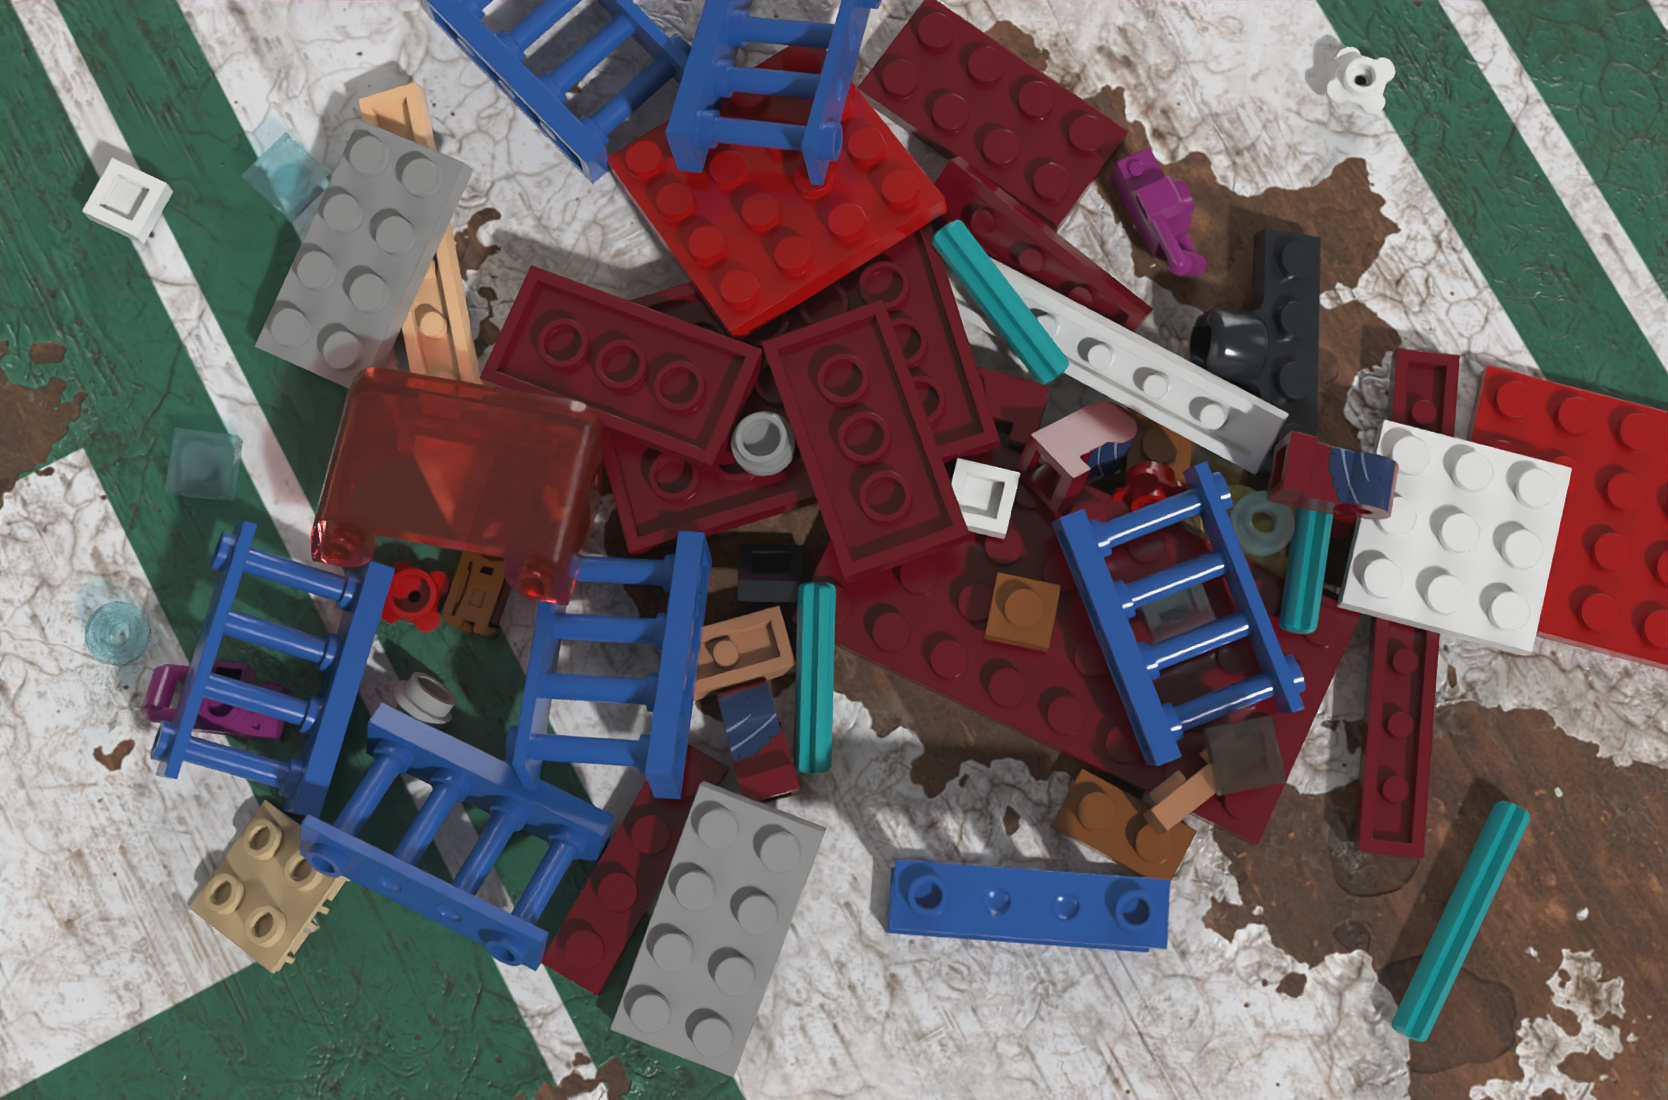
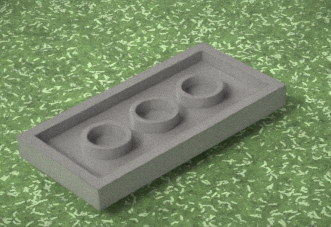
[255,119,473,398]
[610,781,826,1077]

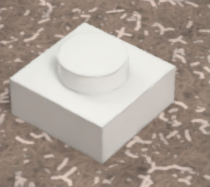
[82,158,173,245]
[951,458,1020,539]

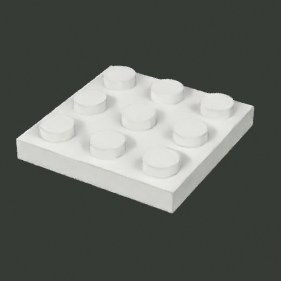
[1337,420,1572,656]

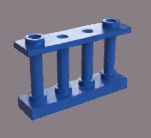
[422,0,691,184]
[665,0,882,185]
[1051,461,1306,766]
[150,521,395,819]
[505,524,712,799]
[300,702,615,971]
[887,859,1170,953]

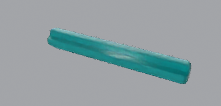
[1392,800,1530,1042]

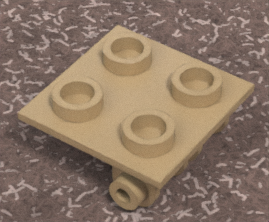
[189,800,350,974]

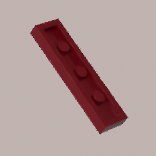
[933,156,1153,333]
[541,744,730,996]

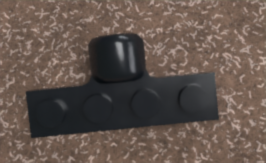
[1188,228,1321,479]

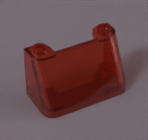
[310,367,604,606]

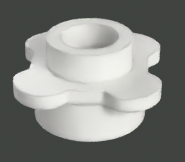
[1325,47,1395,115]

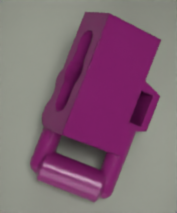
[1111,147,1207,278]
[141,661,291,742]

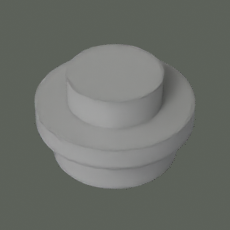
[731,411,796,476]
[392,672,456,729]

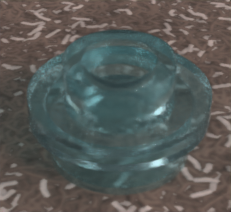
[1230,491,1295,556]
[85,601,151,666]

